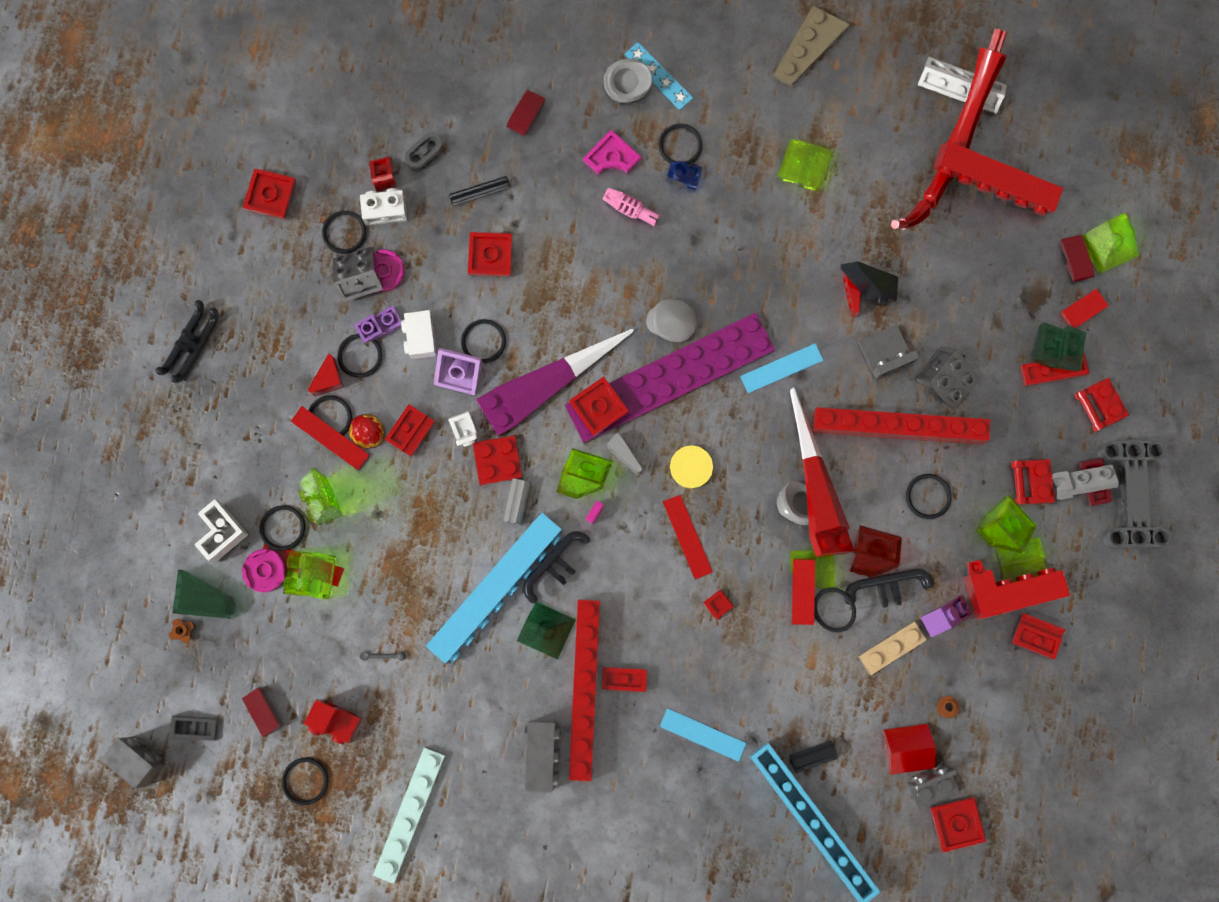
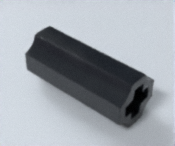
[789,740,838,773]

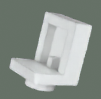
[448,410,478,447]

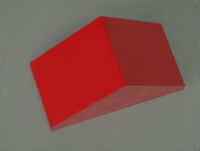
[369,156,397,192]
[307,353,344,397]

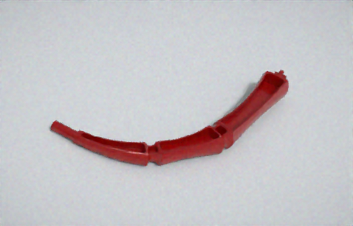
[891,29,1008,230]

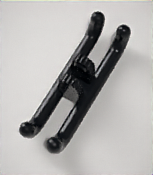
[155,300,219,383]
[523,531,590,603]
[844,569,934,608]

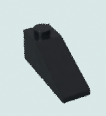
[840,261,898,306]

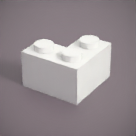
[194,499,249,563]

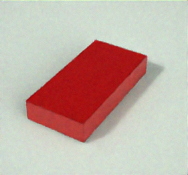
[1060,289,1109,330]

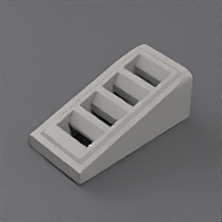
[607,432,642,475]

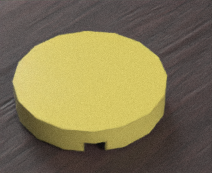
[670,445,713,489]

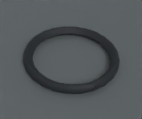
[658,123,703,166]
[322,211,366,254]
[461,319,506,363]
[337,334,382,378]
[308,395,352,435]
[906,474,952,519]
[259,505,305,551]
[814,587,856,633]
[282,758,328,805]

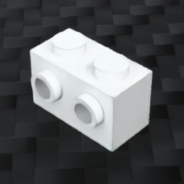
[360,188,407,225]

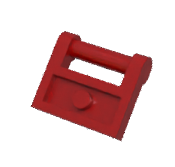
[1074,377,1129,433]
[1011,459,1055,505]

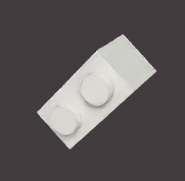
[401,310,437,359]

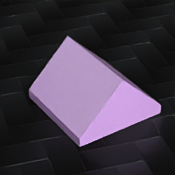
[434,348,484,396]

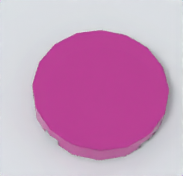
[374,249,405,292]
[242,549,287,593]

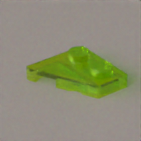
[789,551,835,593]

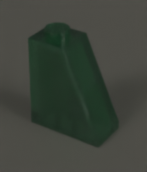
[172,569,235,619]

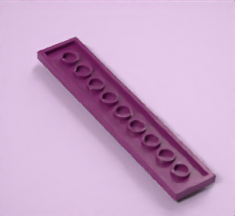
[565,312,775,444]

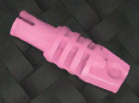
[603,188,660,226]

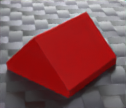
[883,724,936,775]

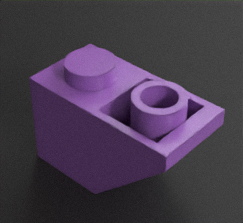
[921,595,972,637]

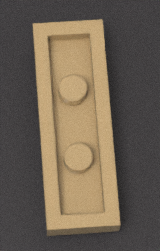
[858,621,926,675]

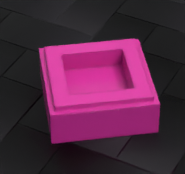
[585,501,604,525]

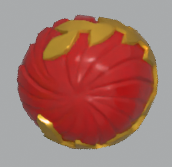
[349,414,385,449]

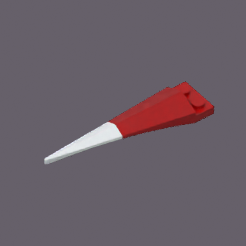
[790,387,854,557]

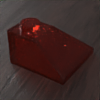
[849,525,902,577]

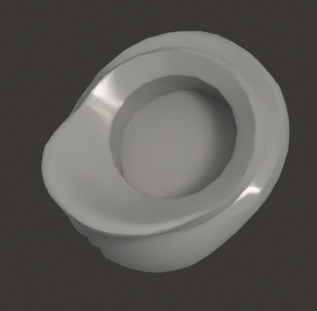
[604,59,652,103]
[646,298,697,342]
[777,480,809,526]

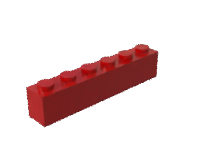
[933,141,1063,216]

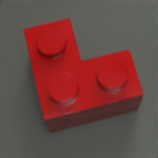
[304,699,363,745]

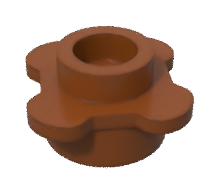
[169,618,194,643]

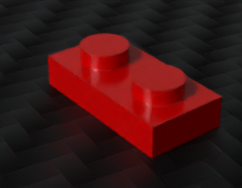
[602,667,647,692]

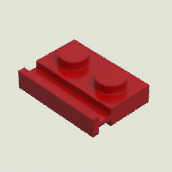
[384,404,435,458]
[1011,613,1065,660]

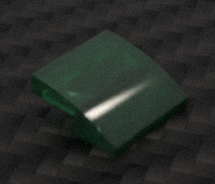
[1034,322,1087,371]

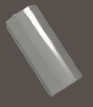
[503,479,531,525]

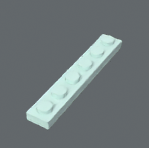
[373,747,446,884]

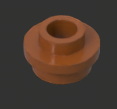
[937,696,960,718]

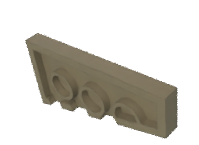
[773,5,850,86]

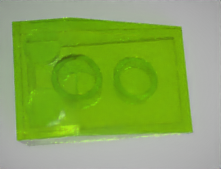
[298,467,343,525]

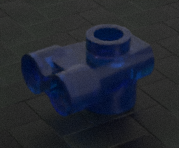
[666,161,702,191]

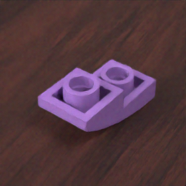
[354,305,401,343]

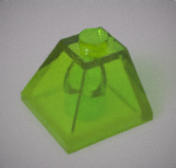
[1082,213,1138,274]
[557,448,613,499]
[976,495,1037,553]

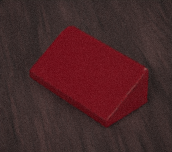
[242,687,282,737]

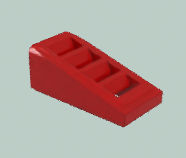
[842,273,861,318]

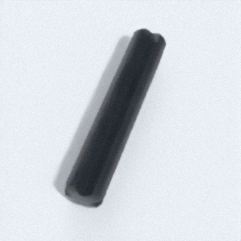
[449,176,510,205]

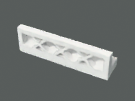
[918,57,1007,114]

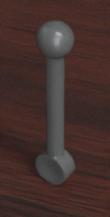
[359,652,406,661]

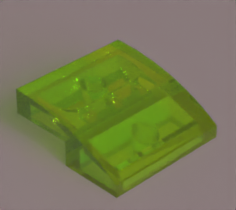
[777,139,833,191]
[996,537,1046,583]

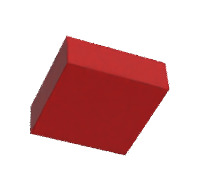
[703,589,734,620]

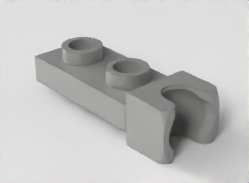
[1052,465,1119,500]

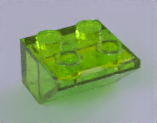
[283,551,336,600]

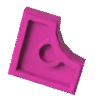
[583,130,642,174]

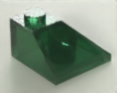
[517,602,576,660]

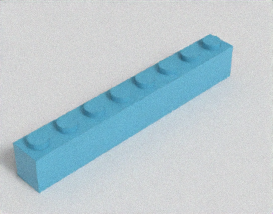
[426,513,562,664]
[749,743,880,902]

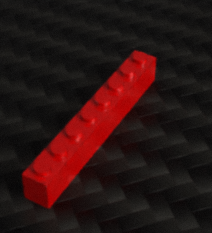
[812,407,990,445]
[569,600,600,781]

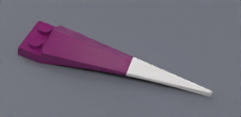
[476,329,634,437]

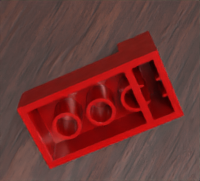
[963,560,1070,620]

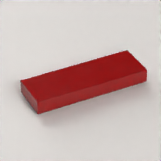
[1020,353,1090,386]
[792,558,815,625]

